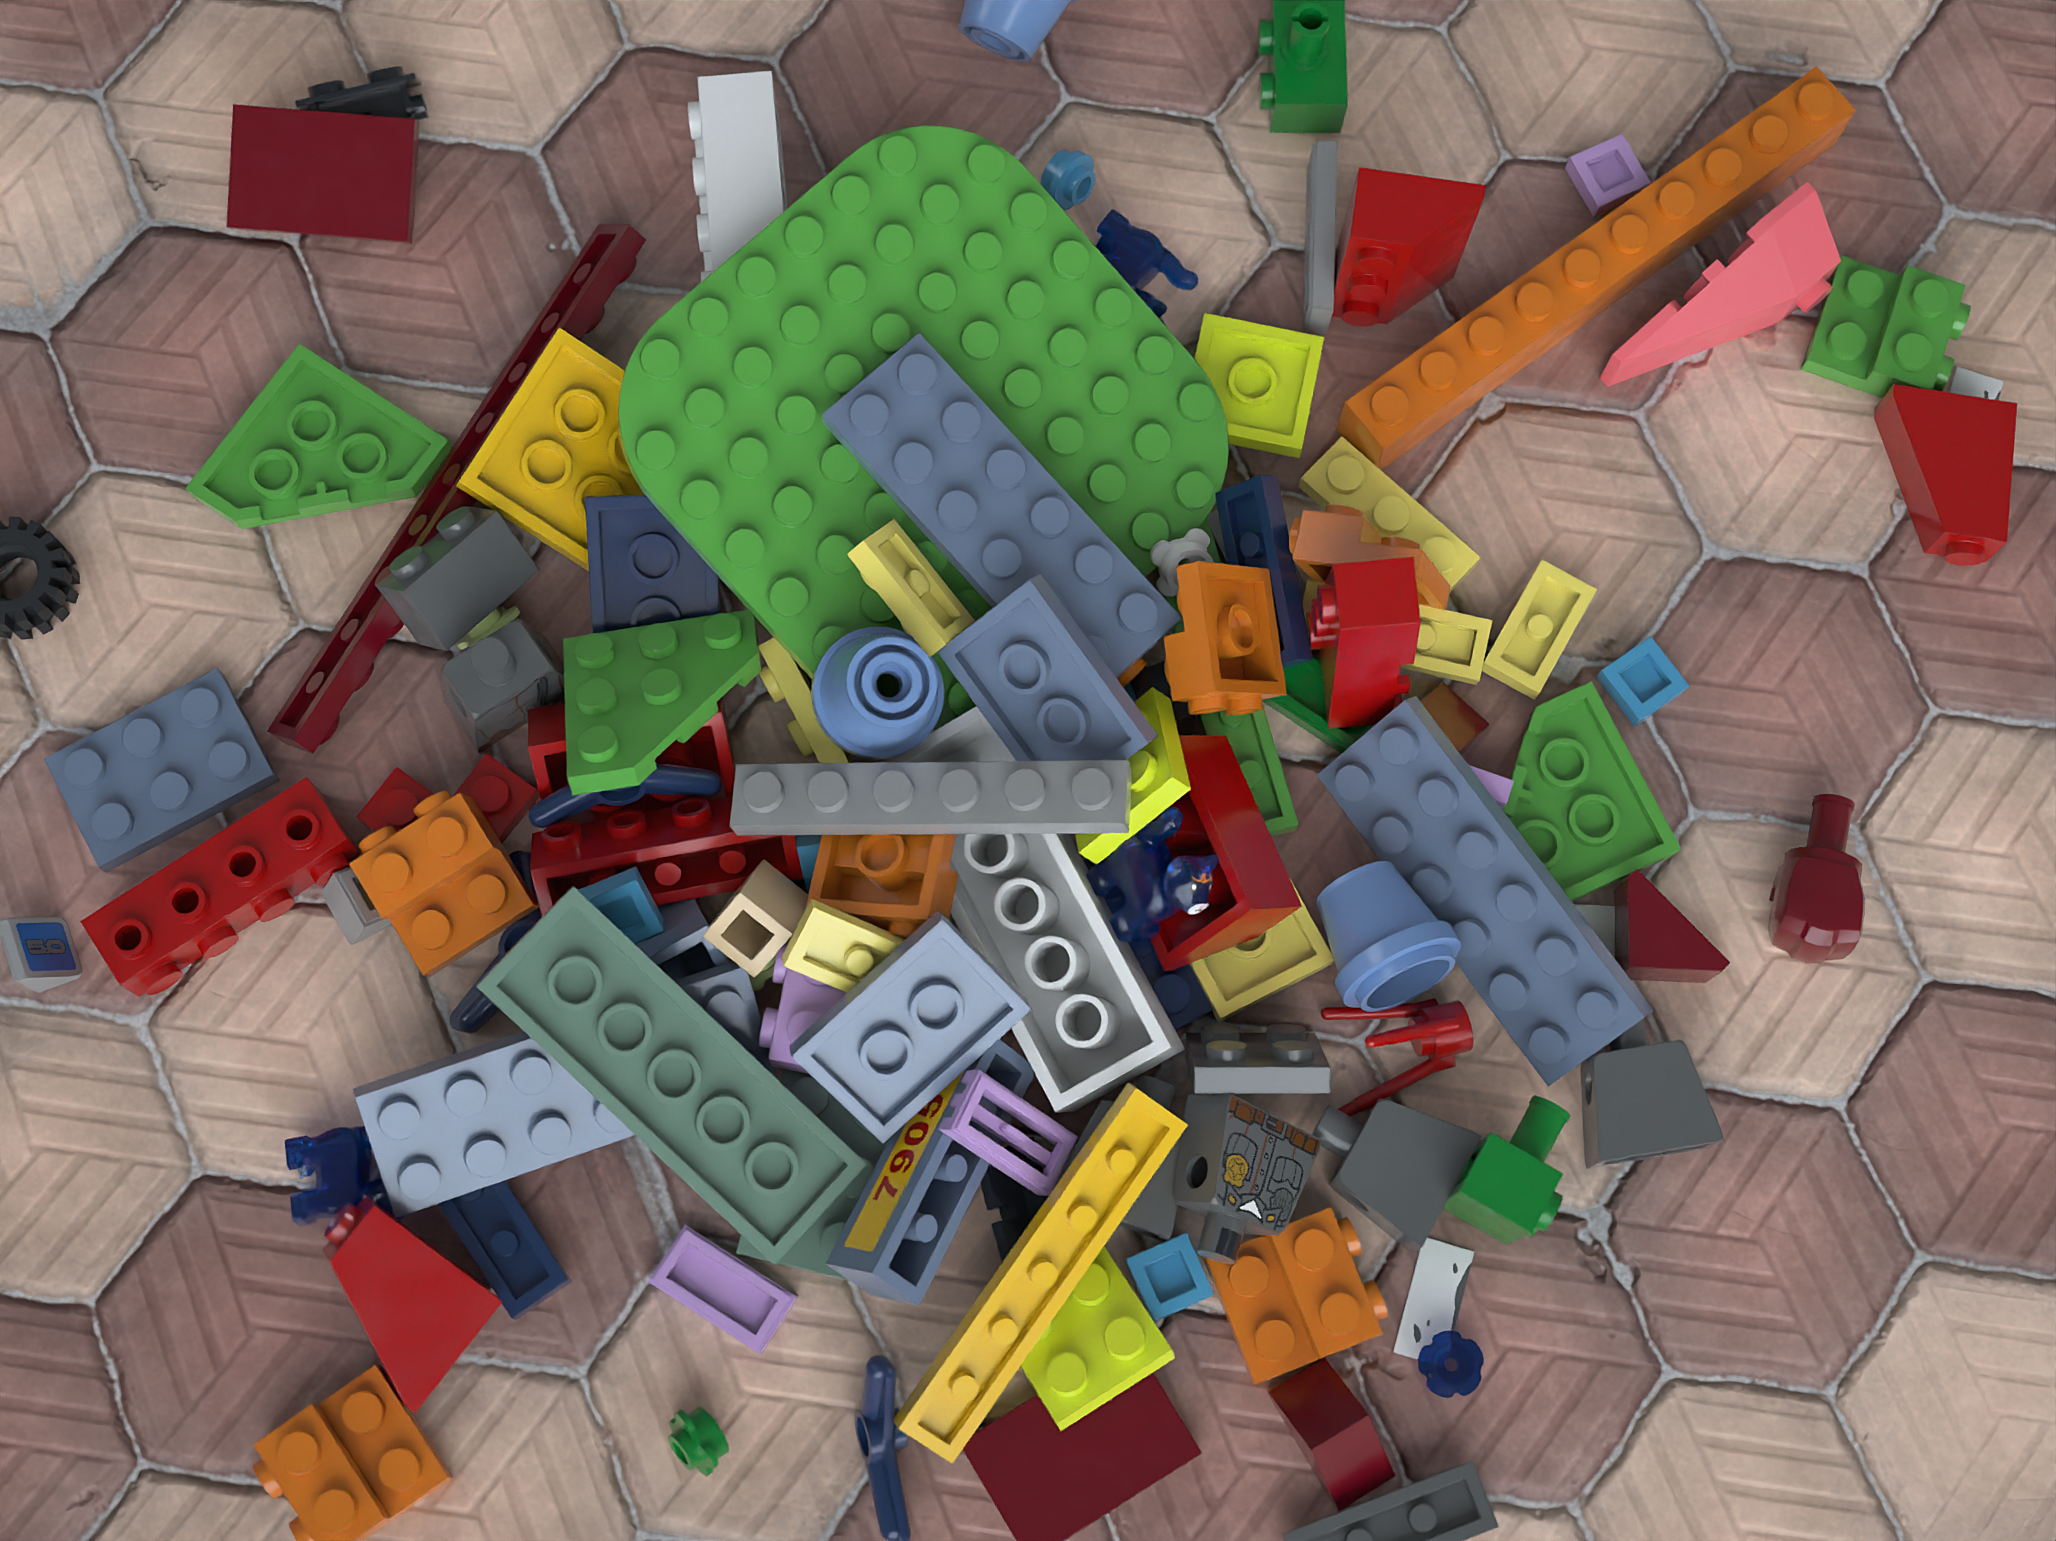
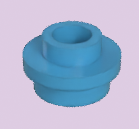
[1041,150,1095,210]

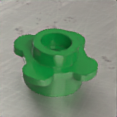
[668,1407,729,1477]

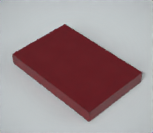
[227,104,420,244]
[962,1373,1202,1541]

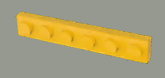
[893,1083,1188,1464]

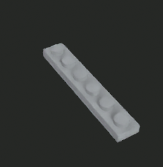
[730,760,1132,835]

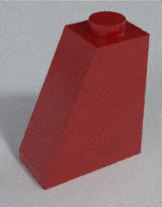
[1874,384,2017,566]
[323,1196,503,1413]

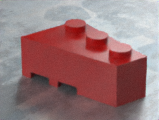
[1306,557,1421,729]

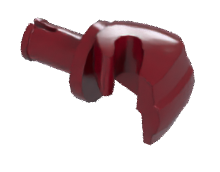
[1768,794,1865,964]

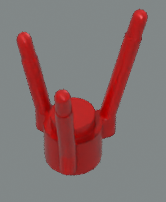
[1321,998,1474,1117]

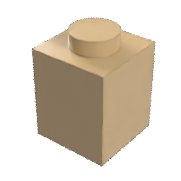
[703,859,808,978]

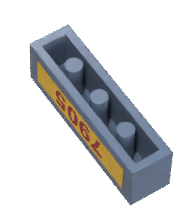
[826,1039,1035,1306]

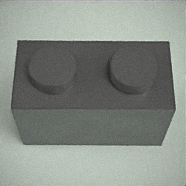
[376,506,539,651]

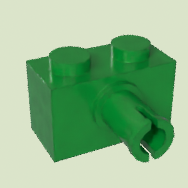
[1257,0,1348,133]
[1443,1095,1571,1245]

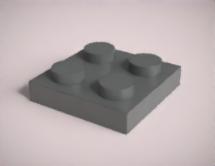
[1185,1023,1330,1094]

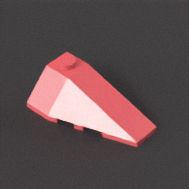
[1600,181,1841,387]

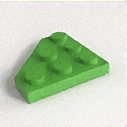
[185,344,452,530]
[563,609,761,796]
[1502,681,1681,903]

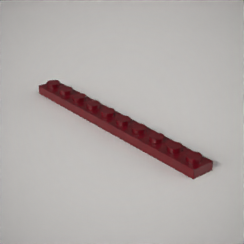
[267,224,646,754]

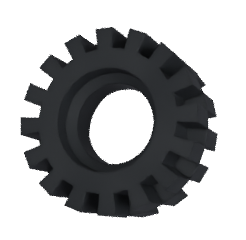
[0,516,80,640]

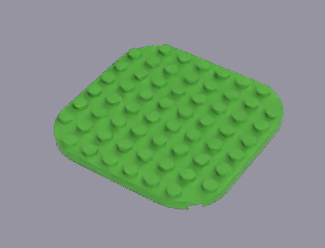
[618,125,1229,733]

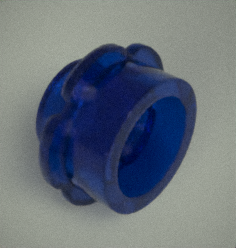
[1418,1331,1484,1398]

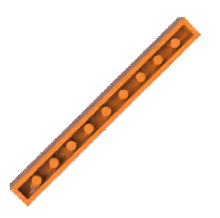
[1336,66,1856,470]

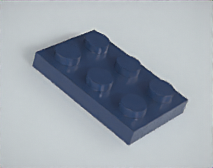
[585,494,721,633]

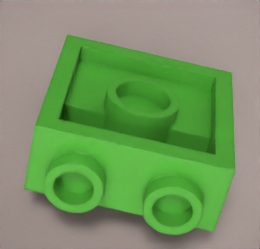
[1800,255,1971,398]

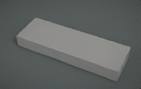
[1303,140,1338,334]

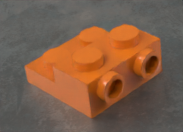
[1289,505,1451,610]
[1163,561,1287,716]
[349,791,539,977]
[805,834,958,939]
[1204,1207,1388,1386]
[253,1364,453,1541]

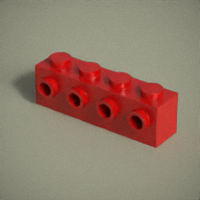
[80,777,361,997]
[530,796,803,917]

